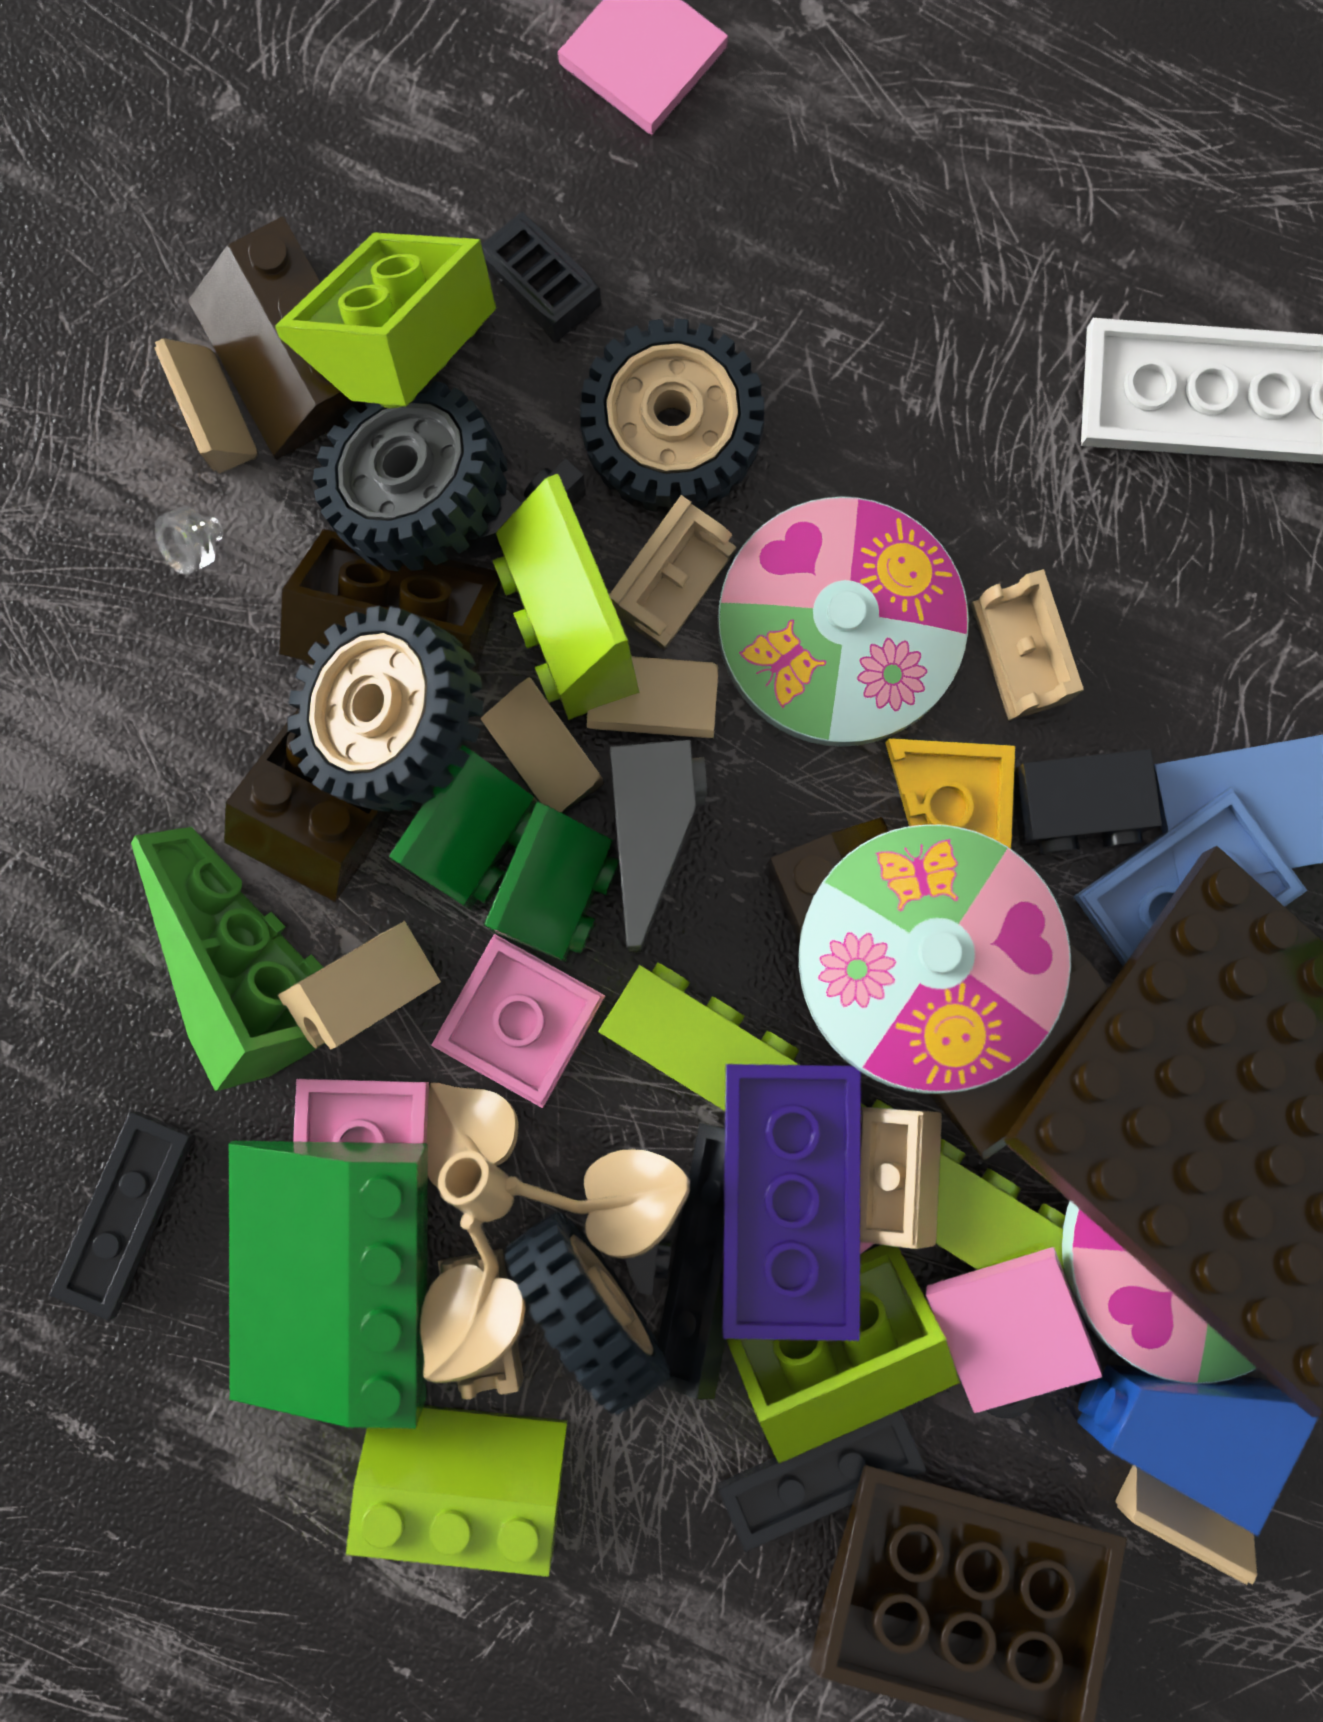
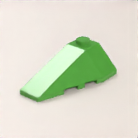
[131,827,326,1092]

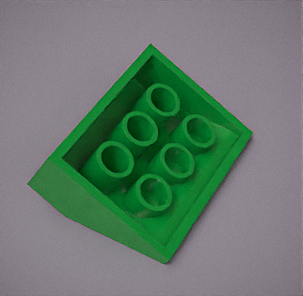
[229,1141,428,1428]

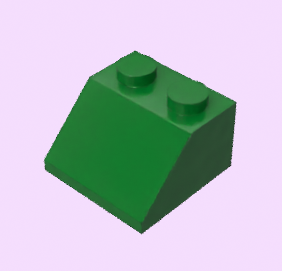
[389,745,537,910]
[484,802,620,963]

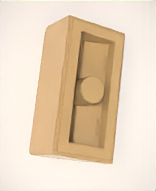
[154,338,258,474]
[587,656,719,738]
[480,677,604,813]
[860,1107,942,1249]
[1115,1465,1257,1585]

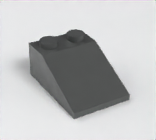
[610,740,707,954]

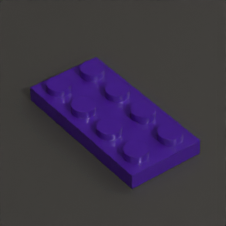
[722,1064,861,1341]

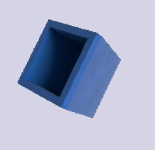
[1077,1365,1319,1536]

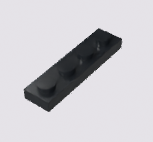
[657,1123,726,1399]

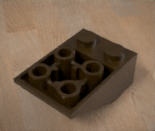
[224,709,393,902]

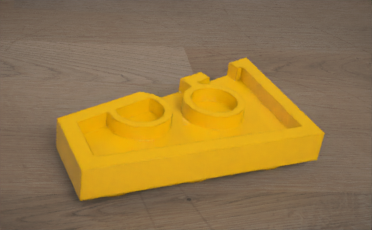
[885,738,1015,849]

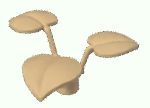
[420,1083,690,1383]

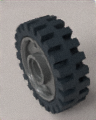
[313,381,508,571]

